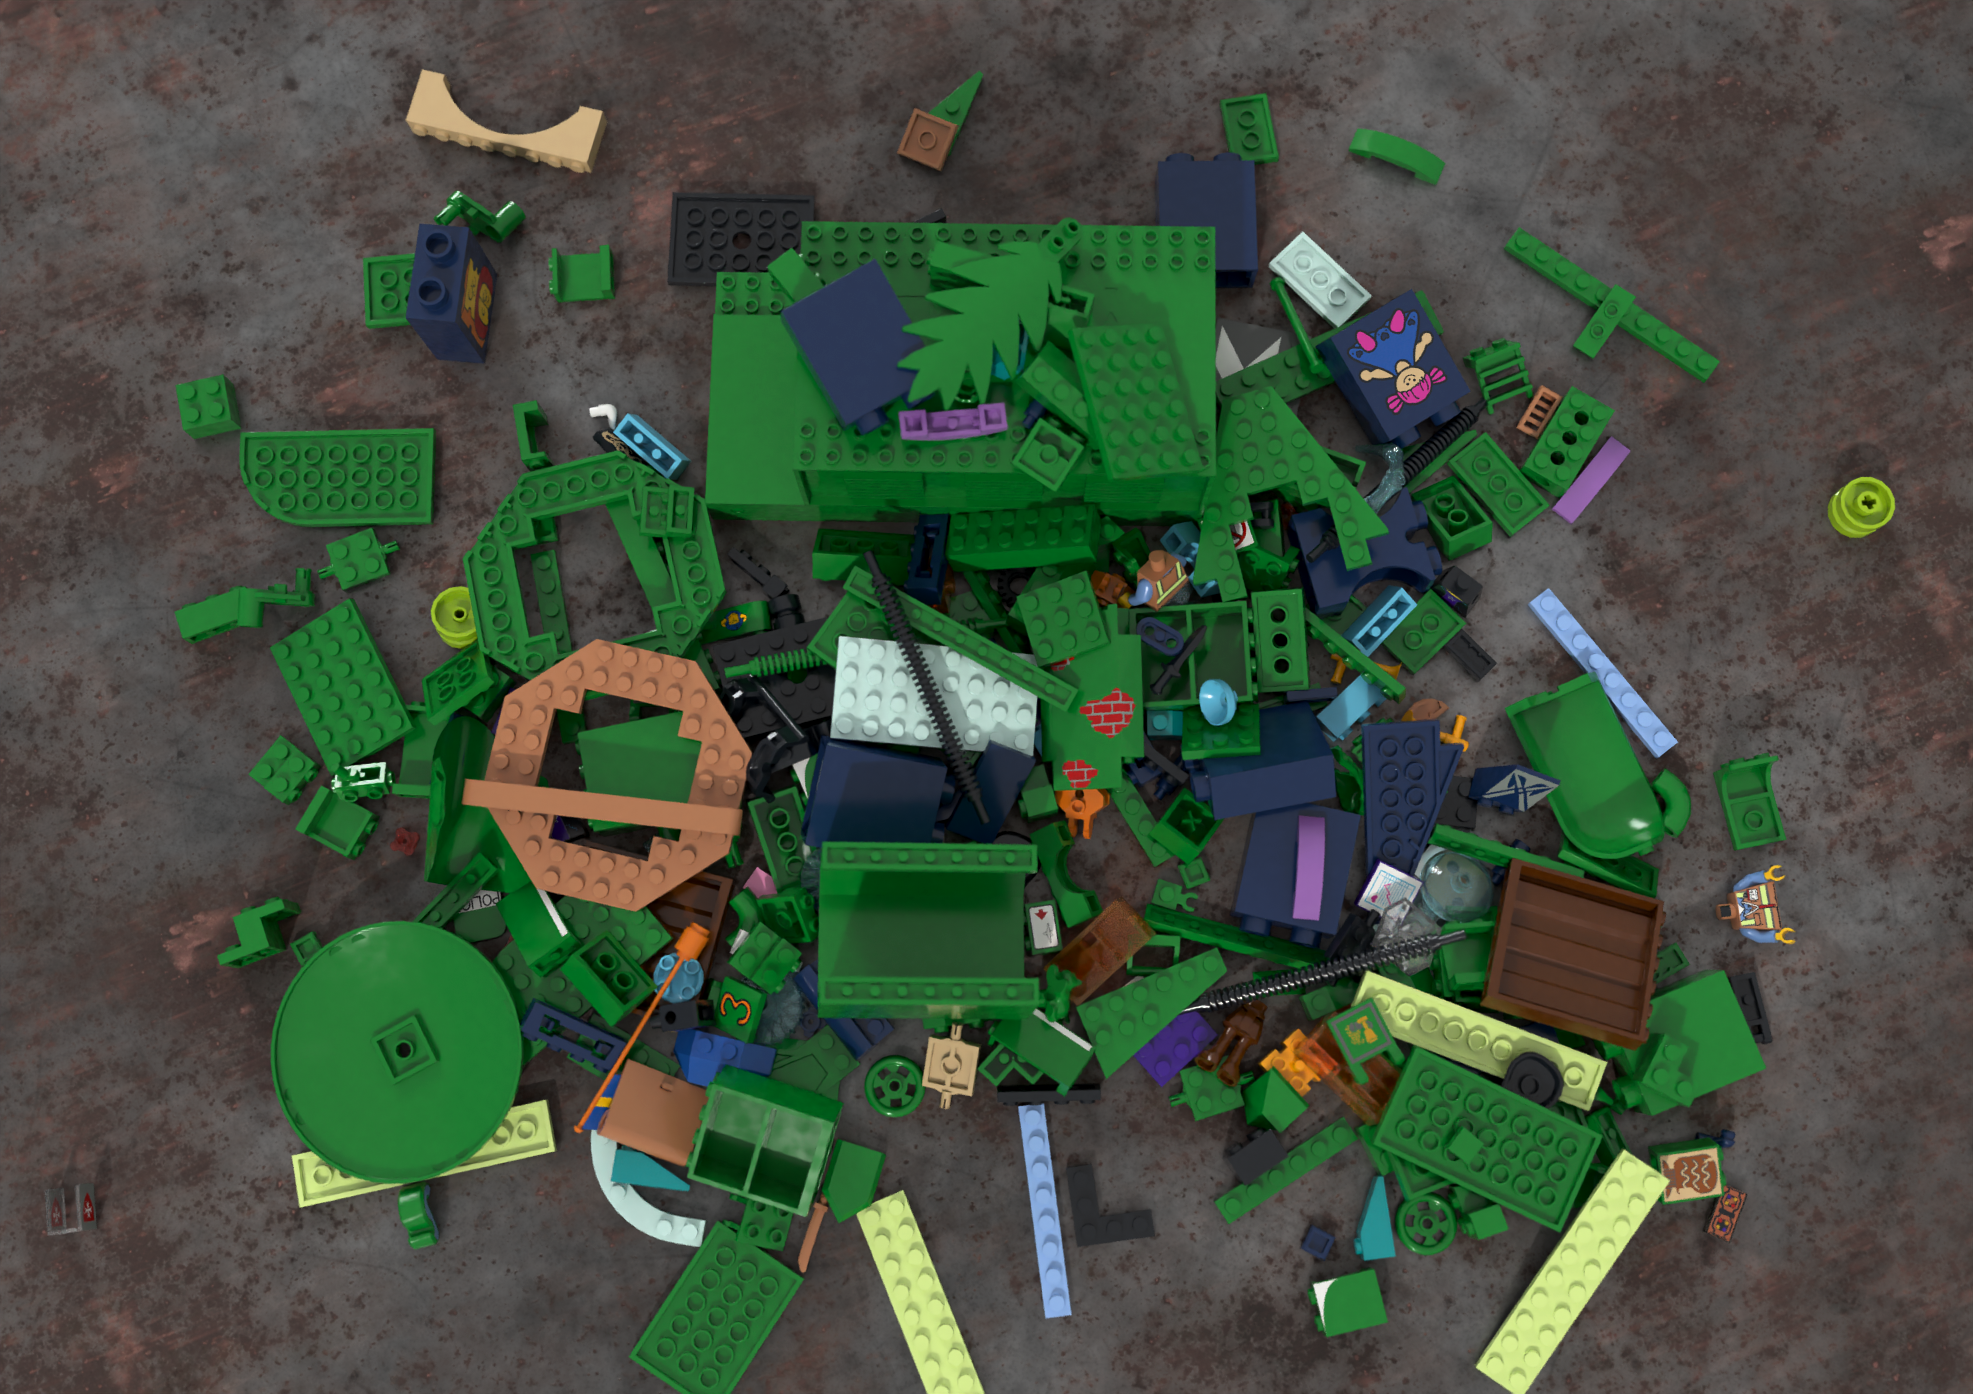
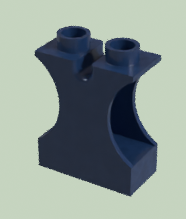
[1286,487,1442,619]

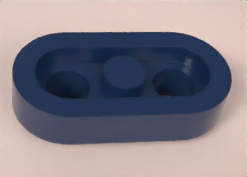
[1136,617,1184,656]

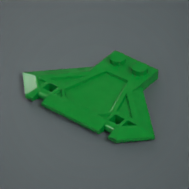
[736,1025,861,1155]

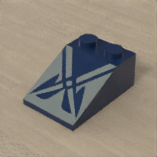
[1469,764,1561,815]

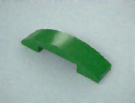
[1348,129,1445,185]

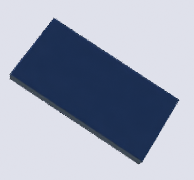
[945,740,1036,844]

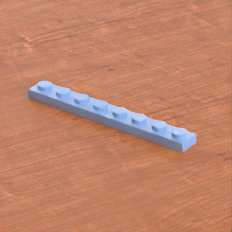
[1528,588,1678,758]
[1018,1104,1071,1318]

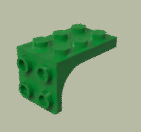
[1713,753,1787,851]

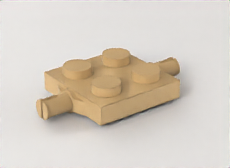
[922,1022,981,1109]

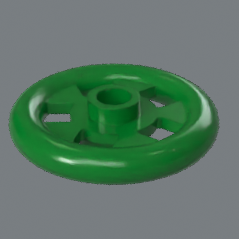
[864,1055,926,1117]
[1395,1192,1457,1255]

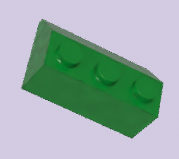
[560,930,658,1027]

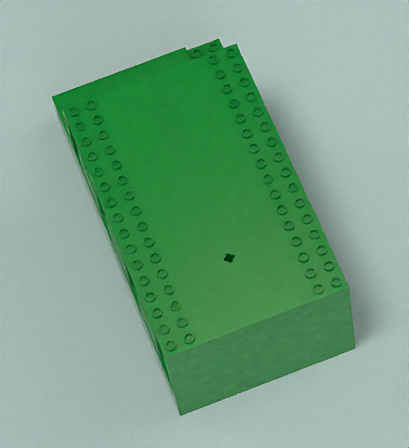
[705,221,1216,527]

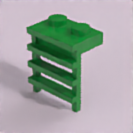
[1463,338,1534,414]

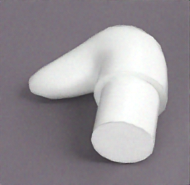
[589,404,617,430]

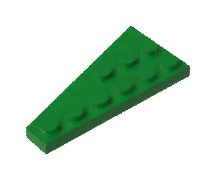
[1076,947,1227,1079]

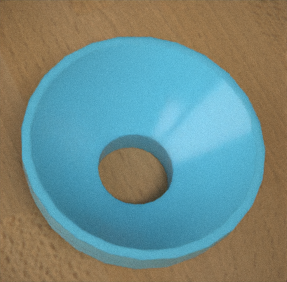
[1199,679,1238,726]

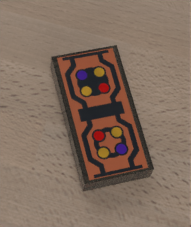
[1703,1185,1748,1243]

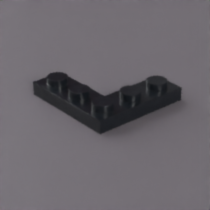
[1066,1164,1155,1247]

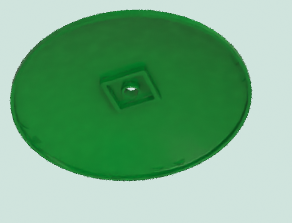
[271,921,524,1184]

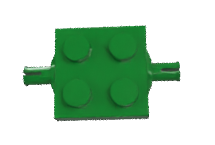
[317,528,400,591]
[1168,1056,1255,1122]

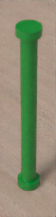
[1270,277,1325,374]

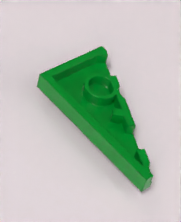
[928,71,983,157]
[1392,429,1477,495]

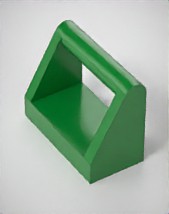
[1126,933,1180,977]

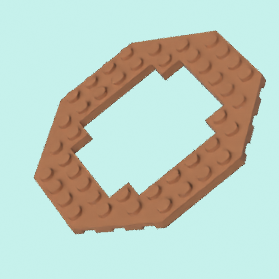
[484,639,753,912]

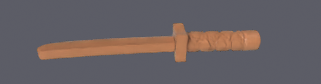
[798,1192,829,1272]

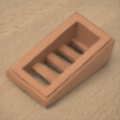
[1516,385,1563,440]

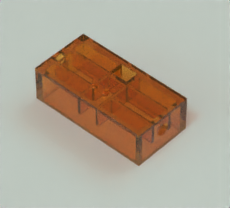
[1043,896,1157,1006]
[1292,1011,1400,1126]

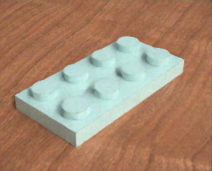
[1268,232,1372,329]

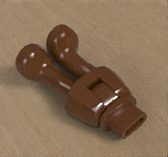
[1195,998,1268,1087]

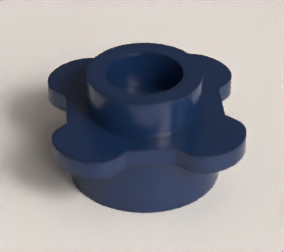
[796,1007,826,1037]

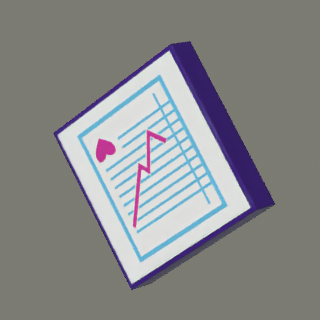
[1354,859,1424,927]

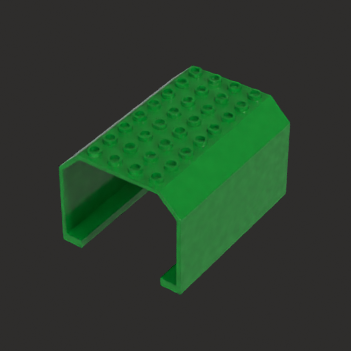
[818,842,1039,1019]

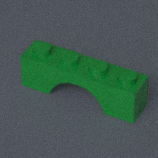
[1029,820,1104,928]

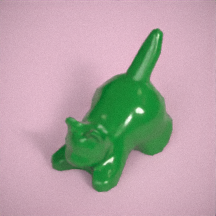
[1038,965,1082,1024]

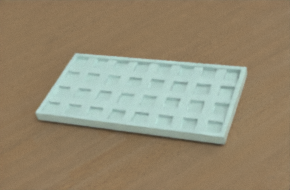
[830,636,1038,756]

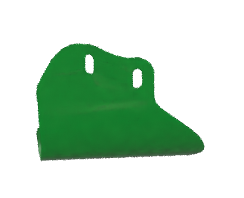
[424,716,549,893]

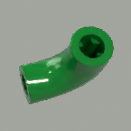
[1651,768,1691,838]
[725,886,765,947]

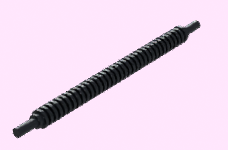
[1306,395,1492,563]
[863,550,991,825]
[1179,929,1467,1015]

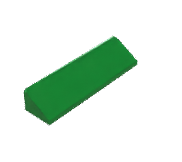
[1584,1105,1632,1167]

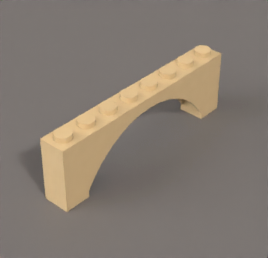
[406,70,607,173]

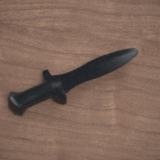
[1150,625,1207,695]

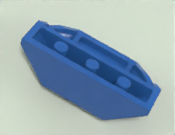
[673,1029,777,1087]

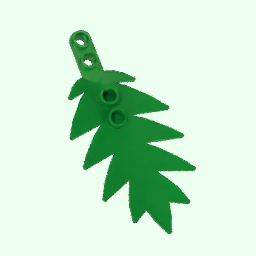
[897,218,1083,411]

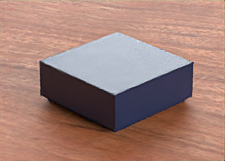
[1300,1225,1336,1261]

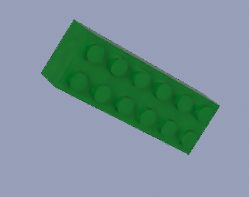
[945,504,1101,572]

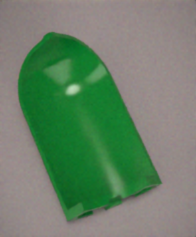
[1505,672,1665,859]

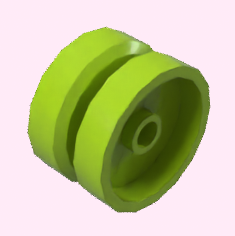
[1828,477,1895,538]
[431,586,477,649]

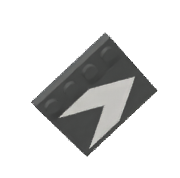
[1216,318,1312,416]

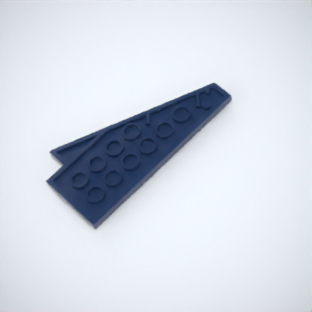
[1361,719,1464,925]

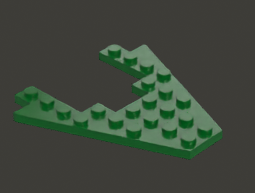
[1193,386,1389,602]

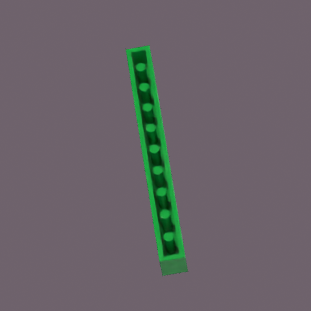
[605,499,722,695]

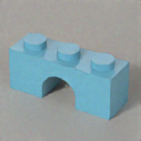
[1160,521,1220,597]

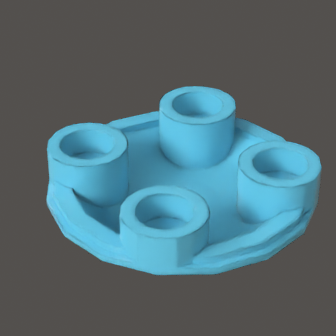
[653,953,704,1004]

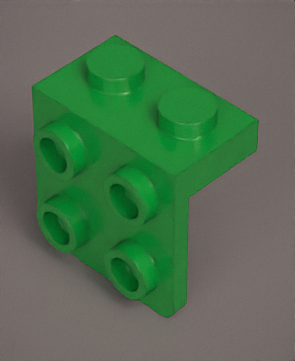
[1111,528,1151,590]
[1238,545,1300,591]

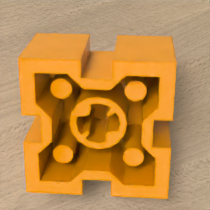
[1257,1028,1334,1097]

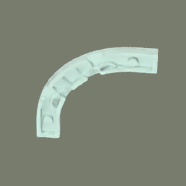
[591,1130,707,1247]

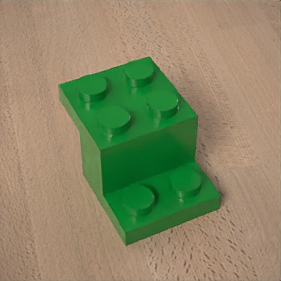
[217,897,301,968]

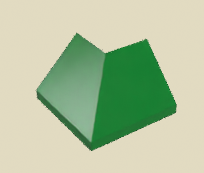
[1242,1066,1310,1133]

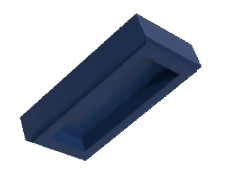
[1283,687,1338,705]

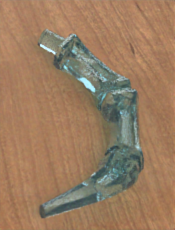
[1355,443,1405,514]

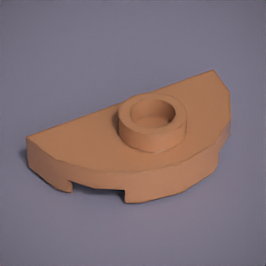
[1406,698,1449,720]

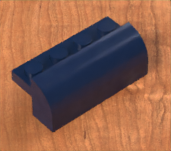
[793,959,895,1061]

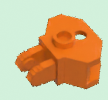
[1091,570,1136,609]
[1055,789,1110,839]

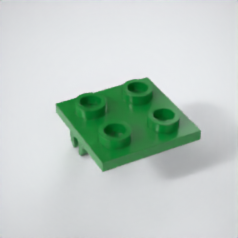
[722,1193,793,1252]

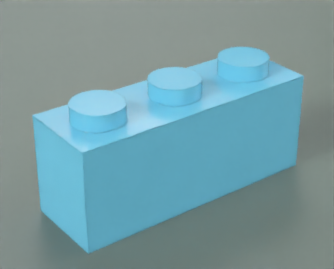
[613,413,691,480]
[1341,585,1417,657]
[1316,675,1386,742]

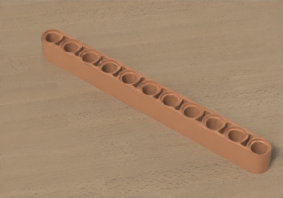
[462,779,743,836]

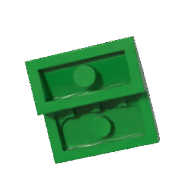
[639,485,694,537]

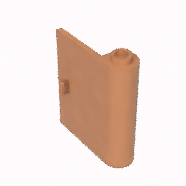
[597,1059,709,1167]

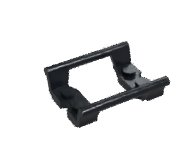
[719,674,809,803]

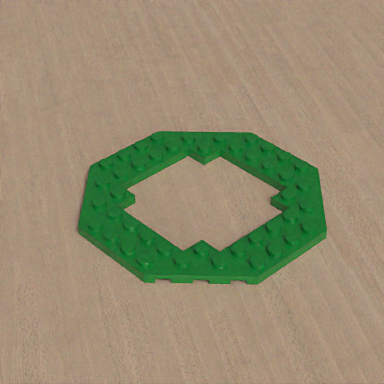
[463,450,727,701]

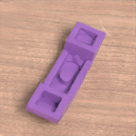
[898,403,1007,440]
[1552,436,1630,524]
[1292,816,1325,921]

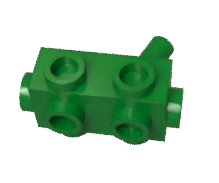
[331,762,396,802]

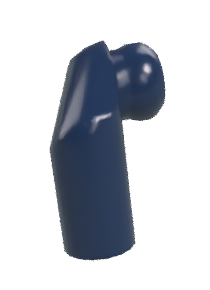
[1695,1129,1736,1148]

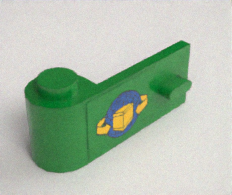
[701,601,773,645]

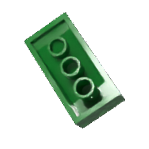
[746,784,820,894]

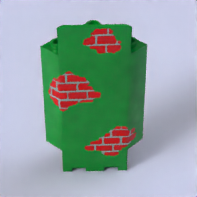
[1041,604,1144,791]

